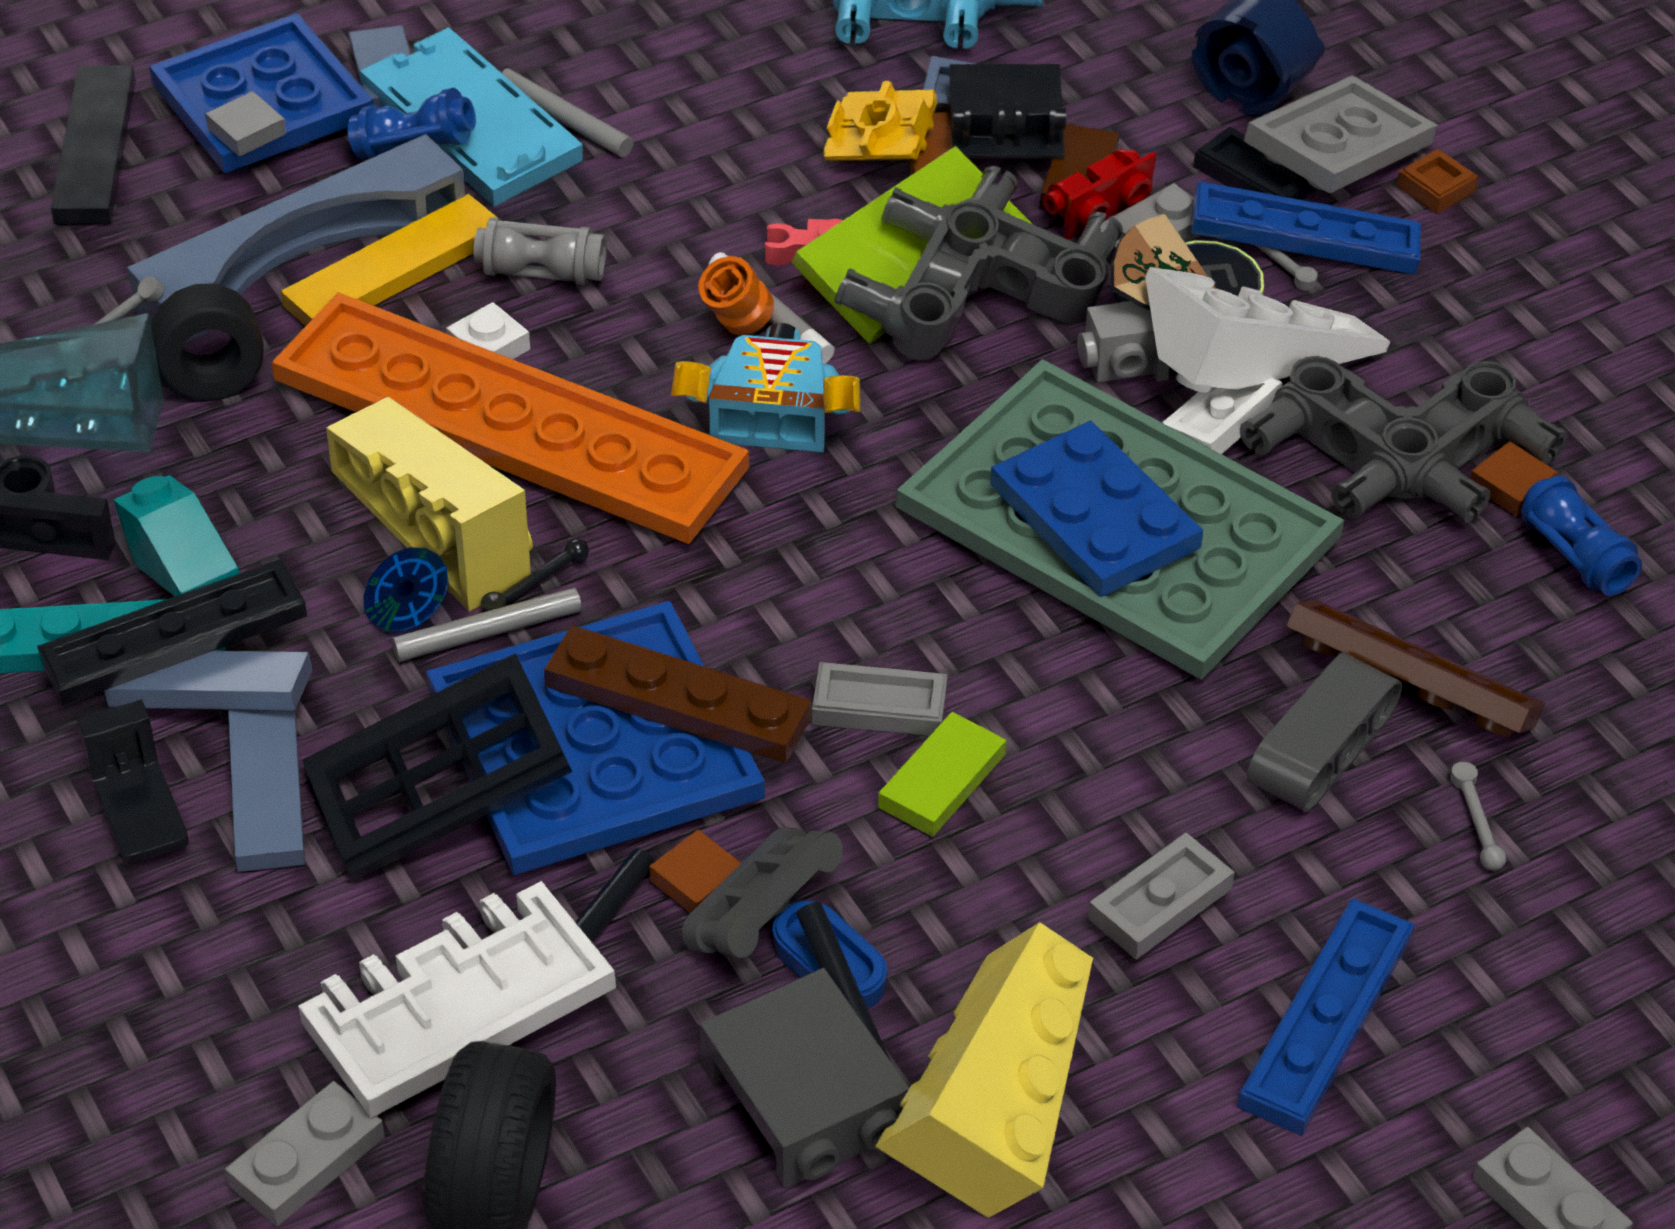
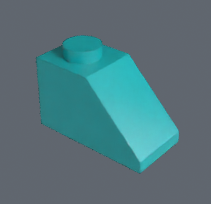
[113,475,240,597]

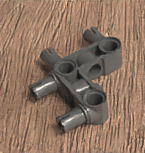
[835,166,1123,360]
[1240,356,1568,523]

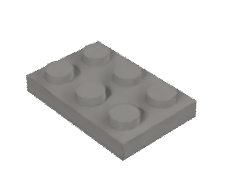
[1244,75,1438,193]

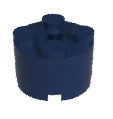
[1192,0,1324,115]

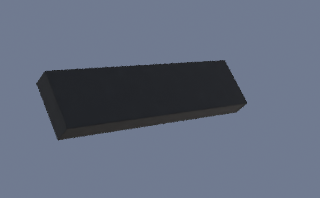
[51,66,136,224]
[37,559,307,706]

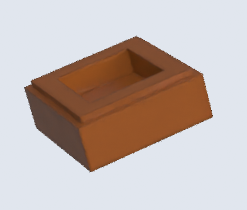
[1397,149,1479,214]
[1470,441,1558,517]
[649,829,741,913]

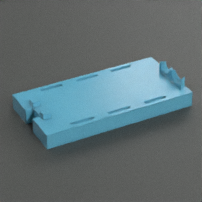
[360,27,583,207]

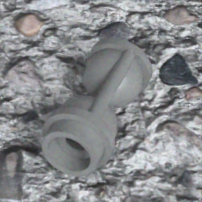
[474,217,607,285]

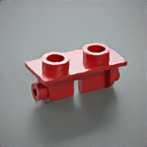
[1043,148,1157,240]

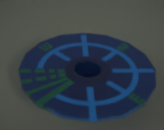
[363,548,449,632]

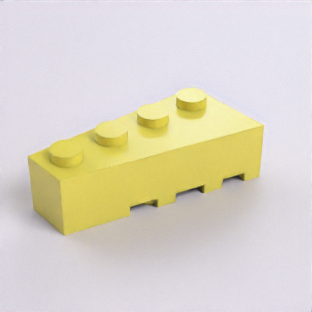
[326,397,533,612]
[875,922,1093,1218]

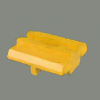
[823,81,937,161]

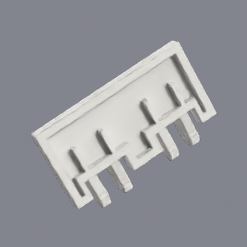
[298,881,616,1118]

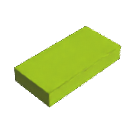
[878,712,1007,837]

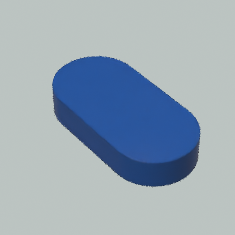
[773,901,887,1009]

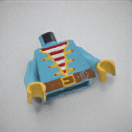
[671,323,860,452]

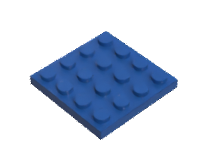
[427,601,765,876]

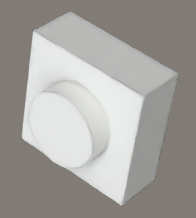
[446,302,530,359]

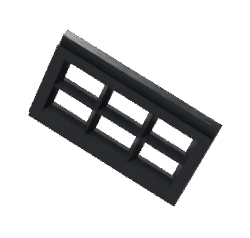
[302,653,573,881]

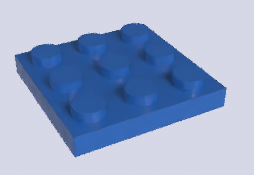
[149,13,373,173]

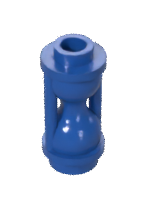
[348,88,476,159]
[1521,476,1642,596]

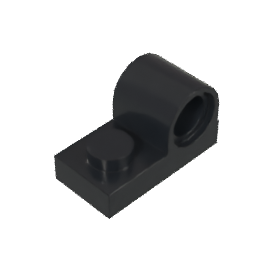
[0,455,116,561]

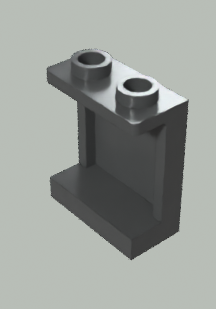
[699,968,909,1188]

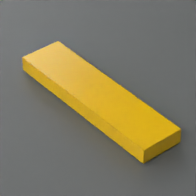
[281,194,498,326]

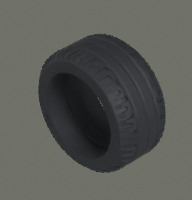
[423,1041,556,1229]

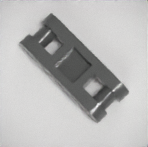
[682,827,843,958]

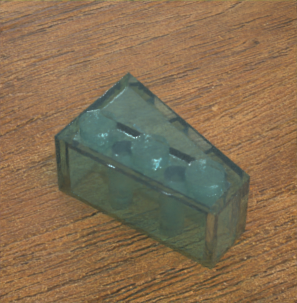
[0,313,164,452]

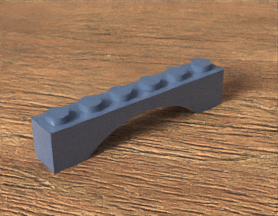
[127,134,465,342]

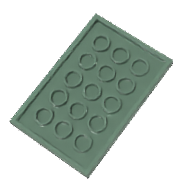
[896,359,1344,680]

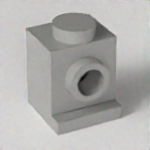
[1077,301,1170,382]

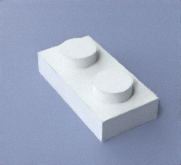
[1163,378,1282,454]

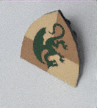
[1111,214,1216,311]

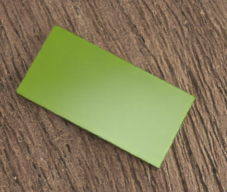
[791,146,1032,344]

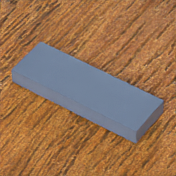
[104,651,313,711]
[228,710,306,872]

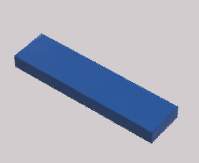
[1190,181,1421,275]
[1237,898,1415,1136]

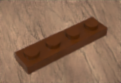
[1286,599,1545,737]
[544,625,812,764]

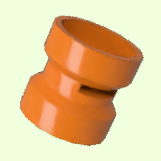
[699,256,774,336]

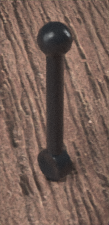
[481,538,589,613]

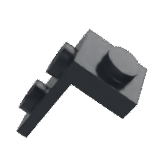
[77,699,189,865]

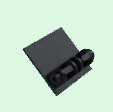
[949,64,1066,159]

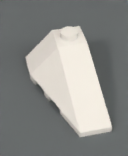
[1145,267,1391,393]

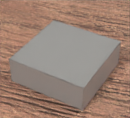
[205,91,286,157]

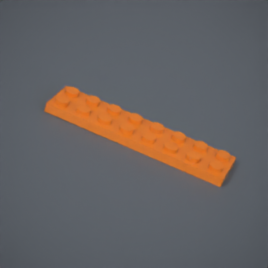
[271,292,749,544]

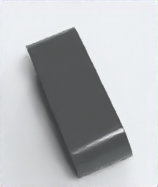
[1247,652,1402,813]

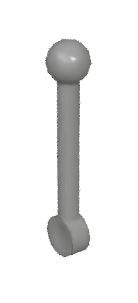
[1255,245,1318,290]
[62,276,164,358]
[1450,762,1507,871]

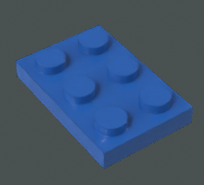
[990,420,1204,597]

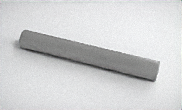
[501,68,633,157]
[392,587,582,662]

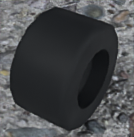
[151,284,264,401]

